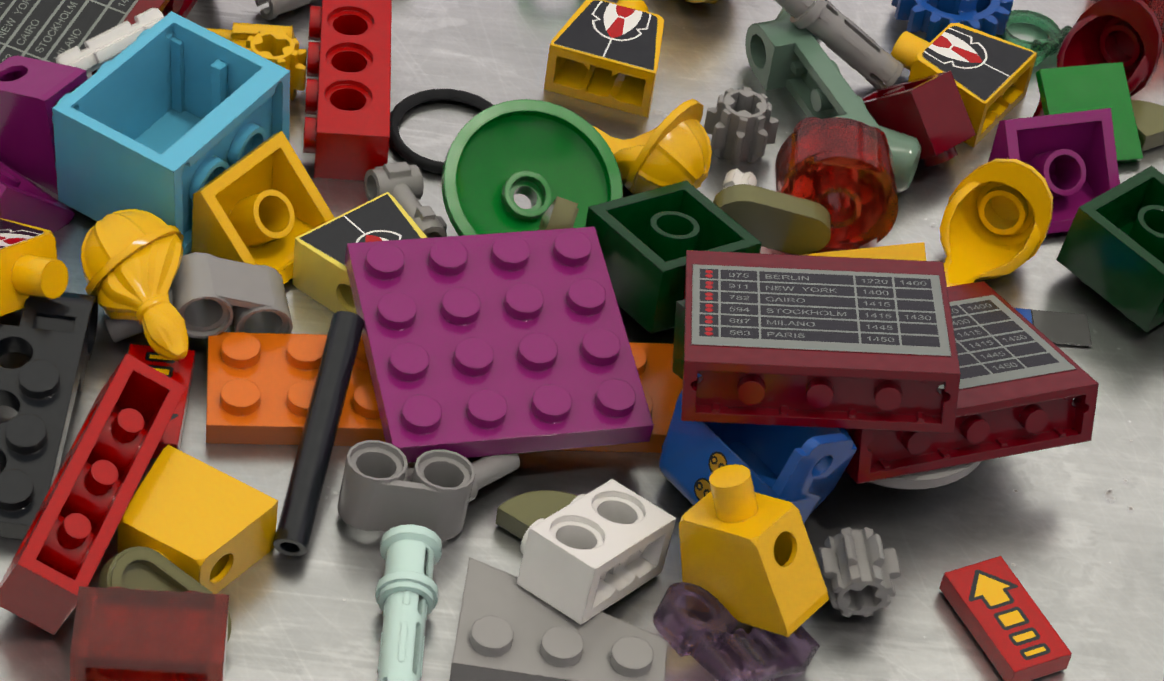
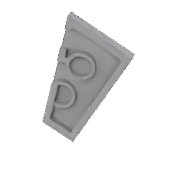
[449,557,668,681]

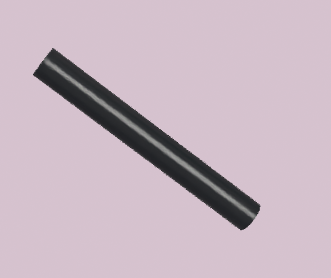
[273,311,364,556]

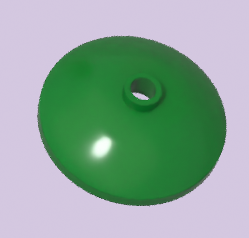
[441,99,623,236]

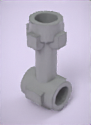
[364,162,447,238]

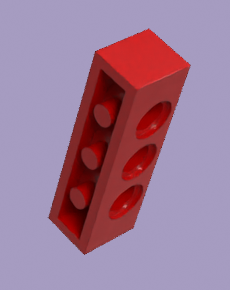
[303,0,392,181]
[0,353,186,635]

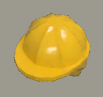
[593,98,712,195]
[940,158,1053,287]
[81,209,188,361]

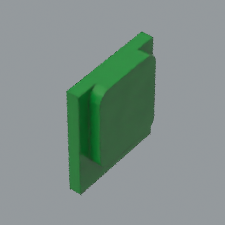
[1036,62,1144,164]

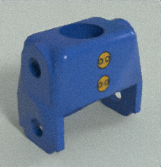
[659,373,857,523]

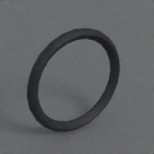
[389,89,493,174]

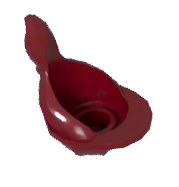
[1033,0,1162,117]

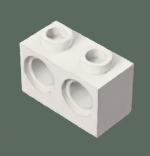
[516,479,677,625]

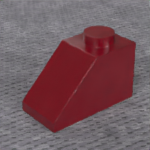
[862,70,976,167]

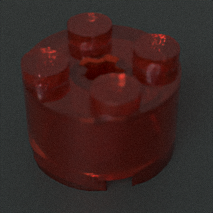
[775,117,898,253]

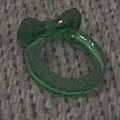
[995,10,1072,66]

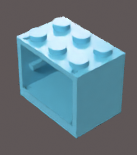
[52,11,290,255]

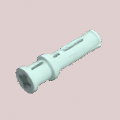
[375,524,442,681]

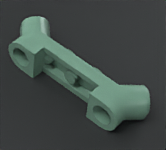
[745,7,922,194]

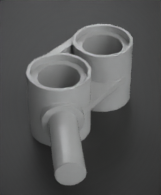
[106,252,293,343]
[337,440,520,540]

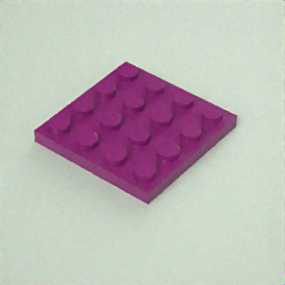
[345,227,654,463]

